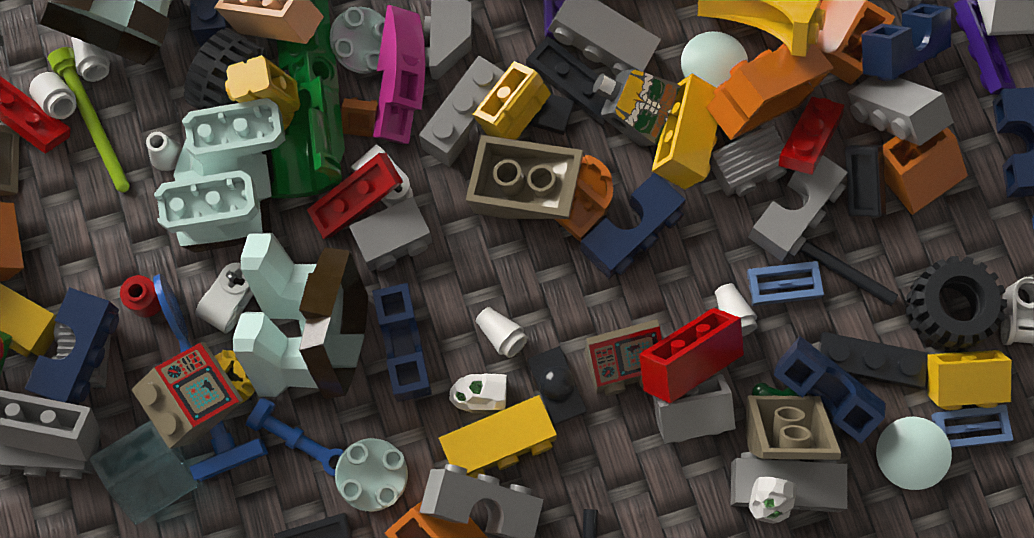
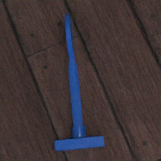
[153,274,269,481]

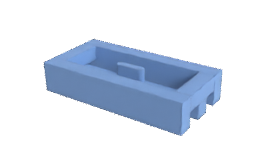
[747,261,824,306]
[931,405,1013,449]

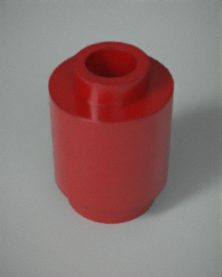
[120,275,161,318]

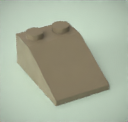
[466,135,584,219]
[745,396,841,460]

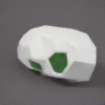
[449,373,507,414]
[749,477,797,524]

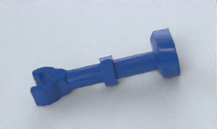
[246,397,344,477]

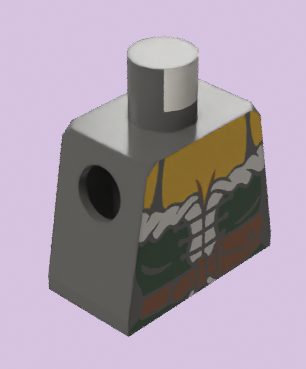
[593,69,681,147]

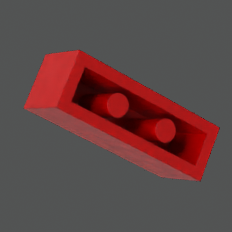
[639,307,744,403]

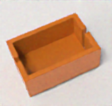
[706,44,834,140]

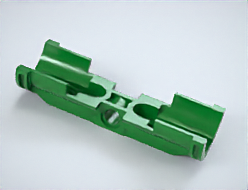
[270,0,345,198]

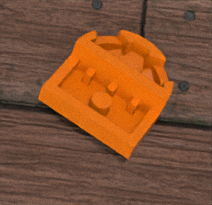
[555,155,613,242]

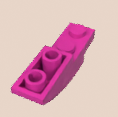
[373,5,425,144]

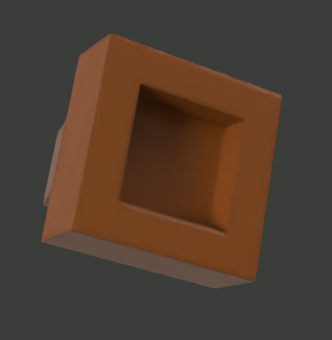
[341,97,378,138]

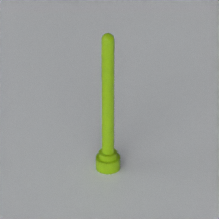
[47,47,130,193]

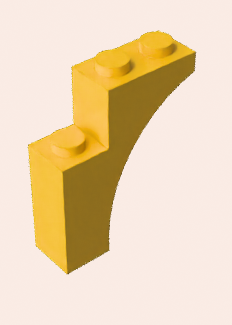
[697,0,826,57]

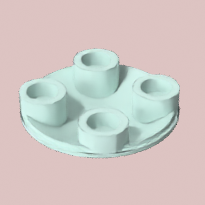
[330,7,385,74]
[681,31,748,88]
[876,417,952,490]
[335,438,408,512]

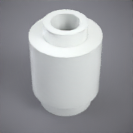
[29,72,76,119]

